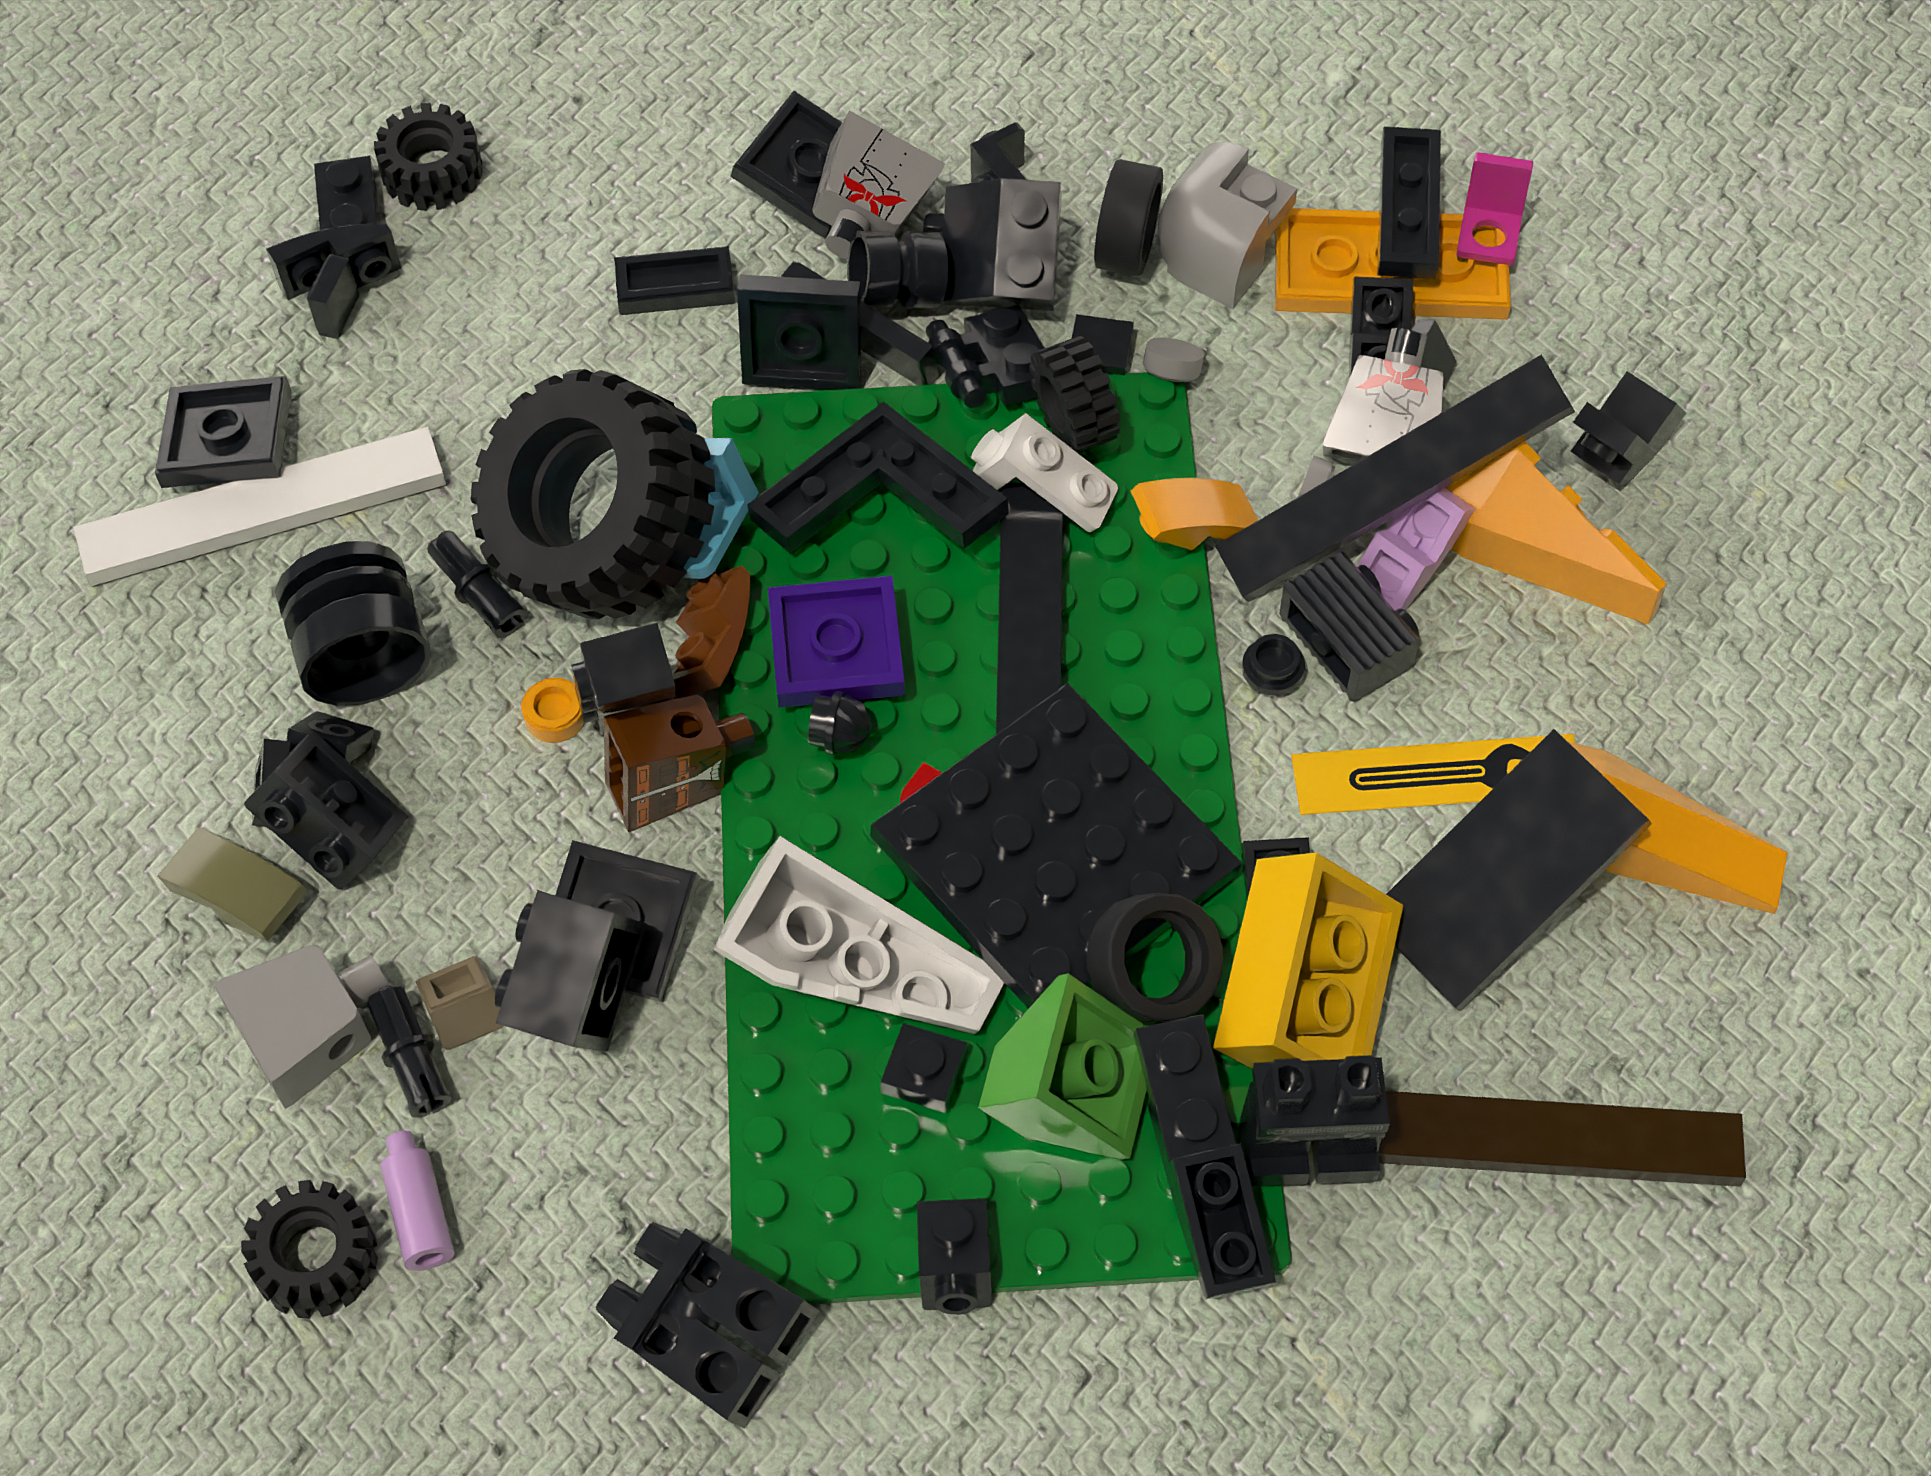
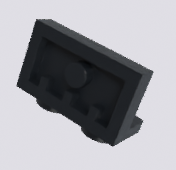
[244,730,409,890]

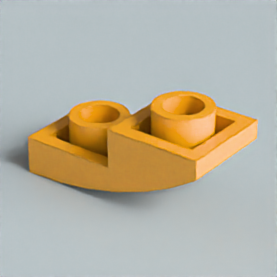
[1131,478,1258,550]

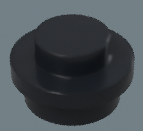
[1242,634,1305,695]

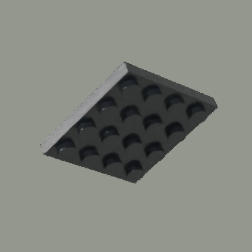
[870,683,1242,1009]

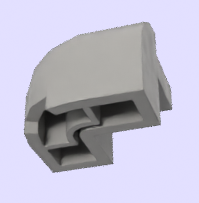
[1157,142,1298,309]

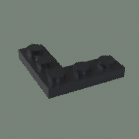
[747,401,1009,553]

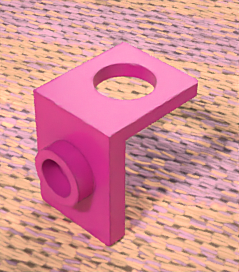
[1456,152,1534,265]

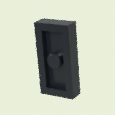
[314,155,380,230]

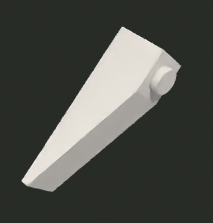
[713,836,1004,1034]

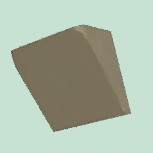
[415,956,503,1050]

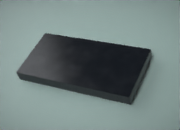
[1386,729,1652,1011]

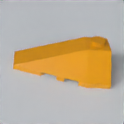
[1445,441,1667,625]
[1543,736,1788,914]

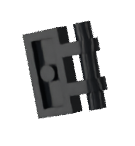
[925,305,1045,408]

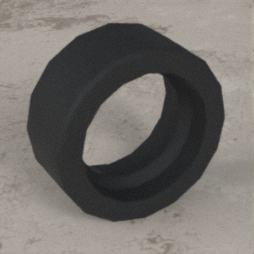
[1094,159,1164,276]
[1087,893,1223,1022]

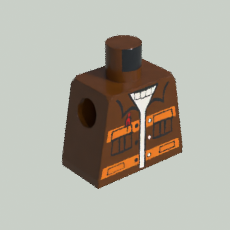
[604,695,756,832]

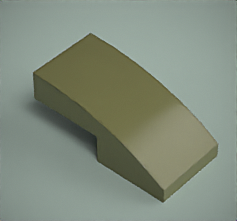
[157,827,308,942]

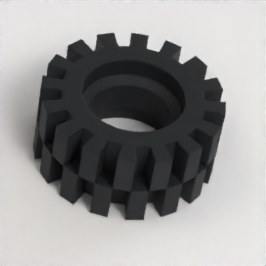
[374,103,483,211]
[1029,336,1120,453]
[241,1180,378,1319]

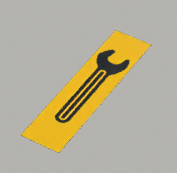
[1291,733,1575,815]

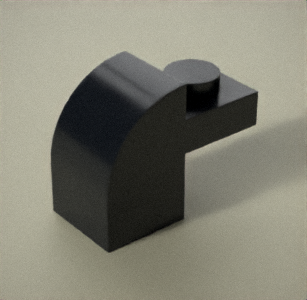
[1570,371,1686,485]

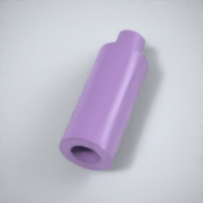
[380,1131,454,1271]

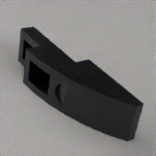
[1134,1014,1276,1299]

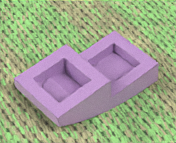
[1357,488,1475,610]

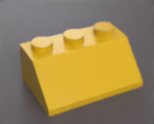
[1213,852,1403,1069]

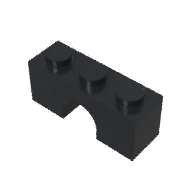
[571,622,675,736]

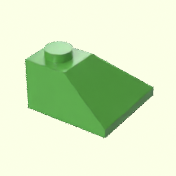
[978,974,1147,1160]

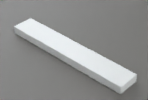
[74,427,446,586]

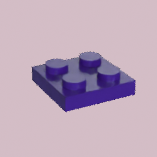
[768,576,905,707]

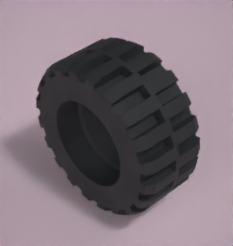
[470,369,715,620]

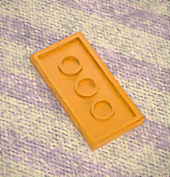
[1275,208,1511,319]

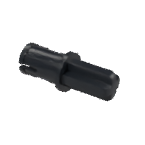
[427,530,528,638]
[367,985,452,1118]

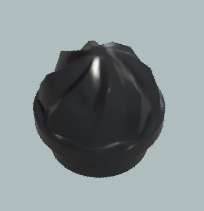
[809,691,872,755]

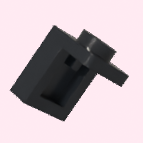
[970,122,1027,183]
[917,1198,992,1315]

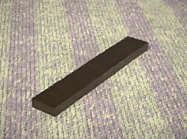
[1378,1091,1746,1187]

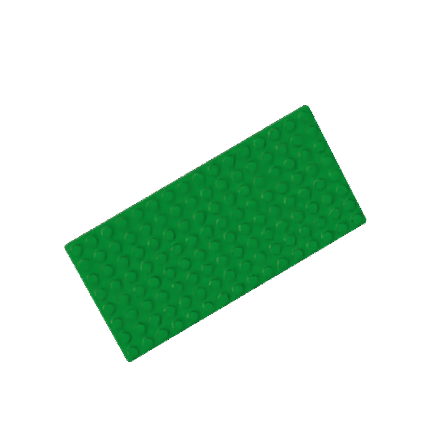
[712,372,1291,1304]

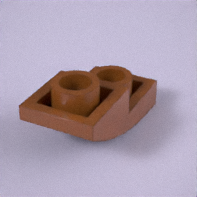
[671,565,750,698]

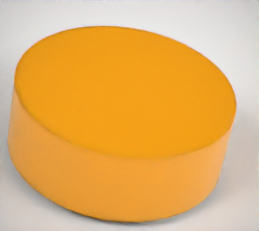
[521,678,585,743]

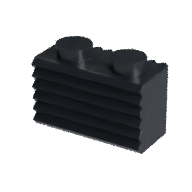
[1279,551,1420,702]

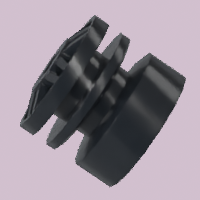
[275,541,432,706]

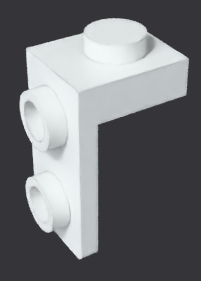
[971,413,1118,532]

